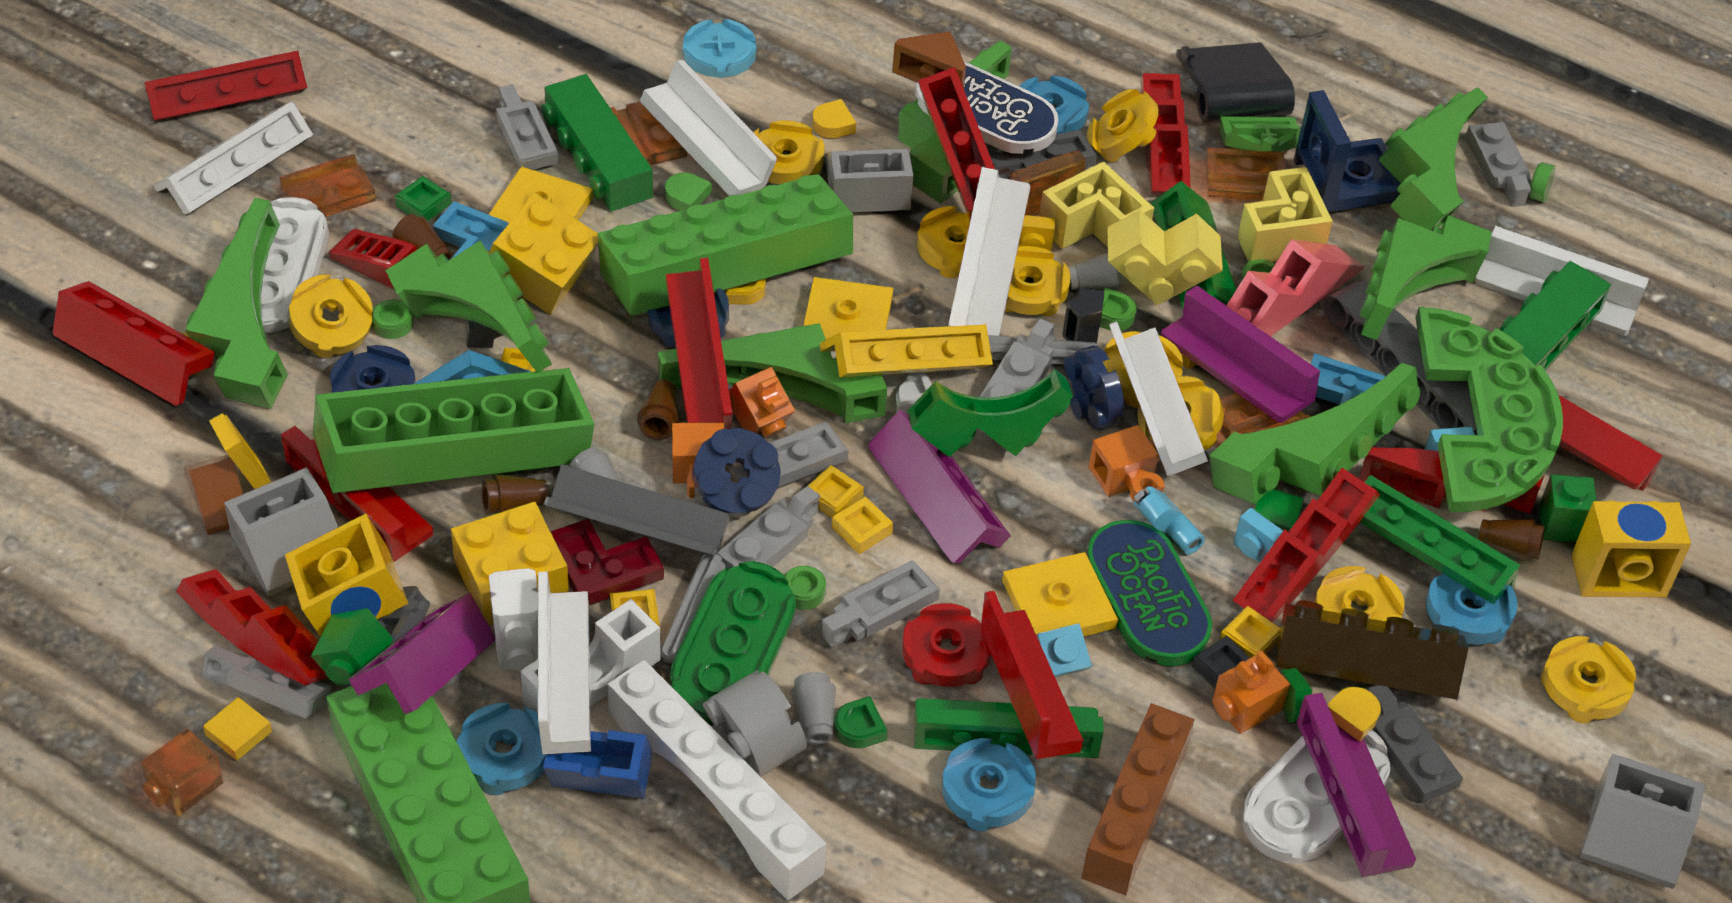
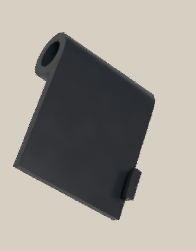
[1176,42,1295,122]

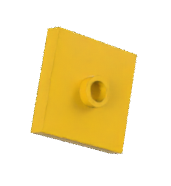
[488,167,593,223]
[803,277,893,340]
[1002,552,1118,637]

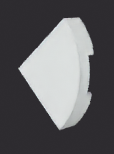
[895,372,932,413]

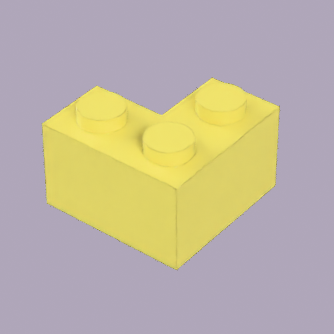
[1039,161,1154,249]
[1237,167,1333,262]
[1108,209,1223,305]

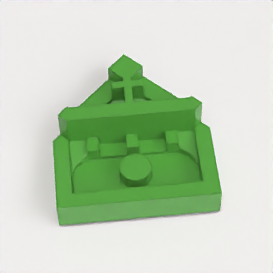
[1219,117,1301,151]

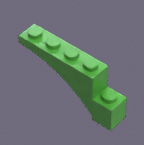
[898,40,1012,204]
[1379,87,1488,230]
[186,198,288,409]
[1359,215,1492,340]
[386,240,552,373]
[658,323,887,423]
[1209,363,1420,504]

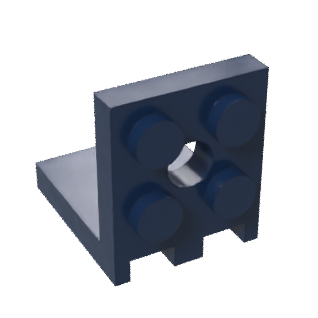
[1293,90,1401,212]

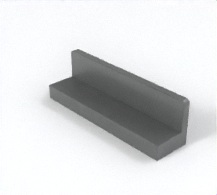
[543,464,731,556]

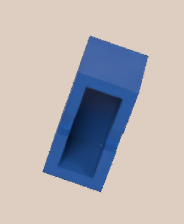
[543,730,653,799]

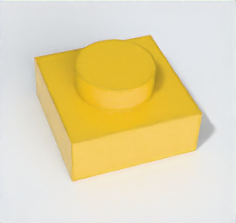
[1018,215,1055,252]

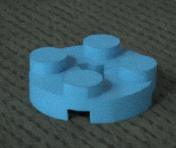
[1019,76,1089,135]
[1426,574,1518,644]
[457,703,546,796]
[941,738,1036,831]

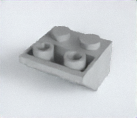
[825,148,913,212]
[224,468,338,597]
[1580,753,1705,889]

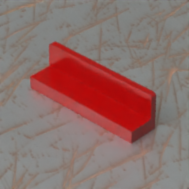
[143,50,307,121]
[666,257,732,430]
[53,281,215,406]
[1558,395,1663,491]
[281,426,434,562]
[981,591,1083,760]

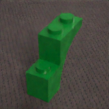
[908,369,1073,457]

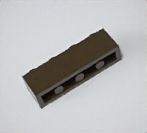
[1275,600,1469,700]

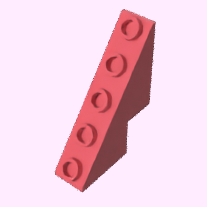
[1227,239,1365,336]

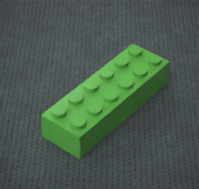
[597,174,853,316]
[313,368,595,493]
[326,683,530,903]

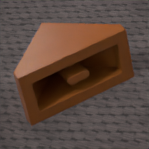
[892,31,966,88]
[184,455,243,535]

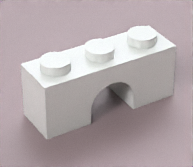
[520,599,660,713]

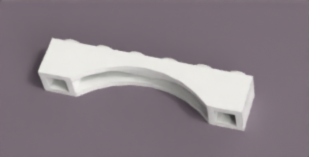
[607,660,827,901]

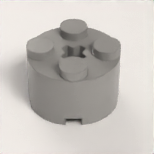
[703,670,807,777]

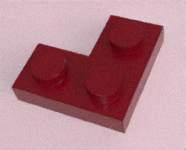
[550,518,664,605]

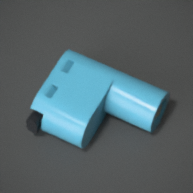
[1133,486,1205,555]

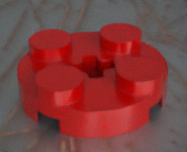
[902,603,992,687]

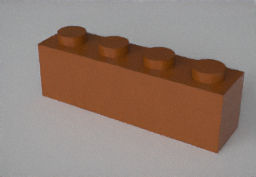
[1081,703,1195,896]

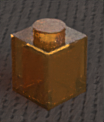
[141,728,224,817]

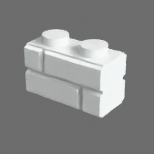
[489,568,538,671]

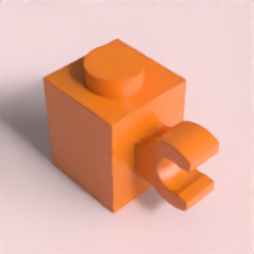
[729,367,795,439]
[672,423,728,499]
[1089,425,1165,502]
[1212,650,1290,734]

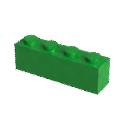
[541,73,653,212]
[1499,260,1611,371]

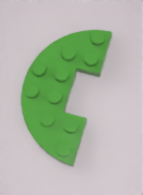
[1415,307,1563,513]

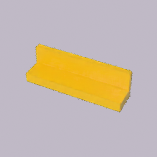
[820,324,993,377]

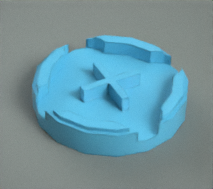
[683,19,757,78]

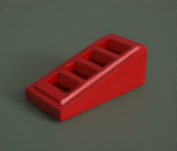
[329,228,417,290]

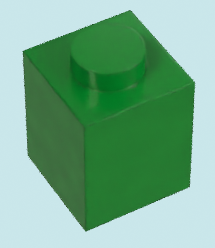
[1538,474,1597,542]
[311,608,393,686]

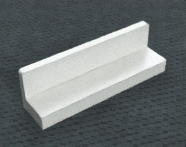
[640,60,777,196]
[153,101,313,215]
[948,167,1030,336]
[1474,226,1649,336]
[1109,321,1208,476]
[538,571,591,754]

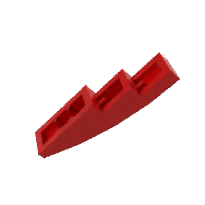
[1140,73,1191,195]
[1359,447,1545,514]
[1233,468,1380,623]
[176,569,328,685]

